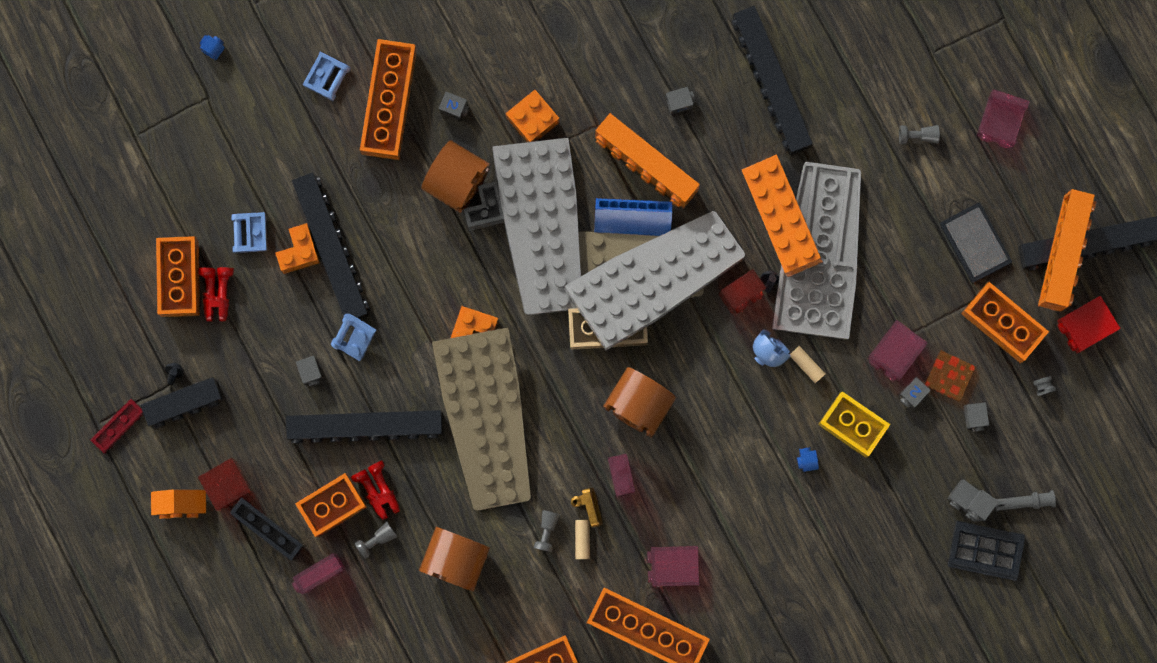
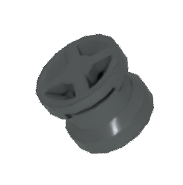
[1033,376,1056,396]

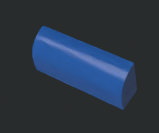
[594,198,672,236]

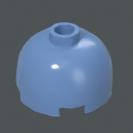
[753,329,791,367]

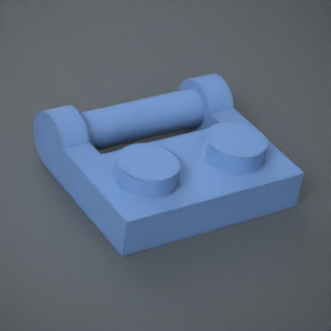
[303,52,351,101]
[231,212,267,253]
[331,314,376,361]

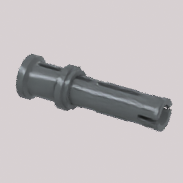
[995,490,1056,511]

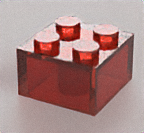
[719,269,766,314]
[198,458,254,512]

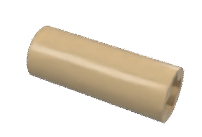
[790,346,826,383]
[575,520,590,559]

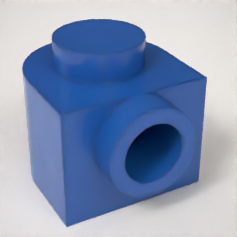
[200,35,225,60]
[797,447,819,472]

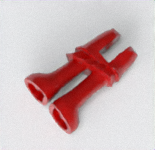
[198,267,234,322]
[350,460,400,520]

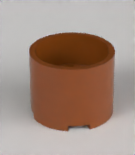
[421,140,491,213]
[603,367,677,438]
[419,527,490,592]

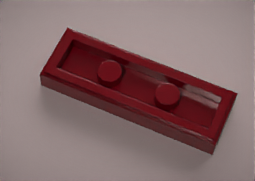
[90,399,143,454]

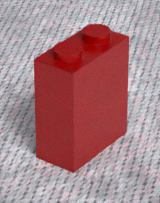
[1057,296,1120,353]

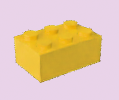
[818,392,890,458]

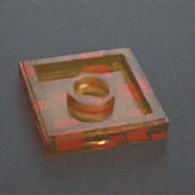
[924,350,976,401]

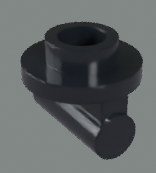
[761,270,780,293]
[165,363,184,385]

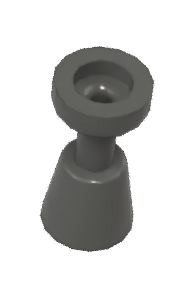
[899,125,940,144]
[534,510,561,552]
[355,522,397,559]

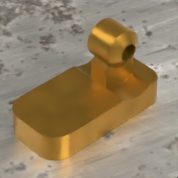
[571,488,603,527]

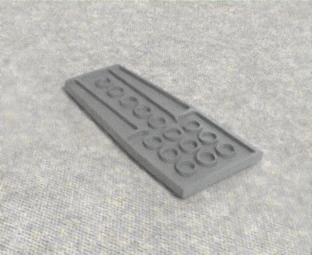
[492,138,581,315]
[772,162,861,340]
[564,211,745,350]

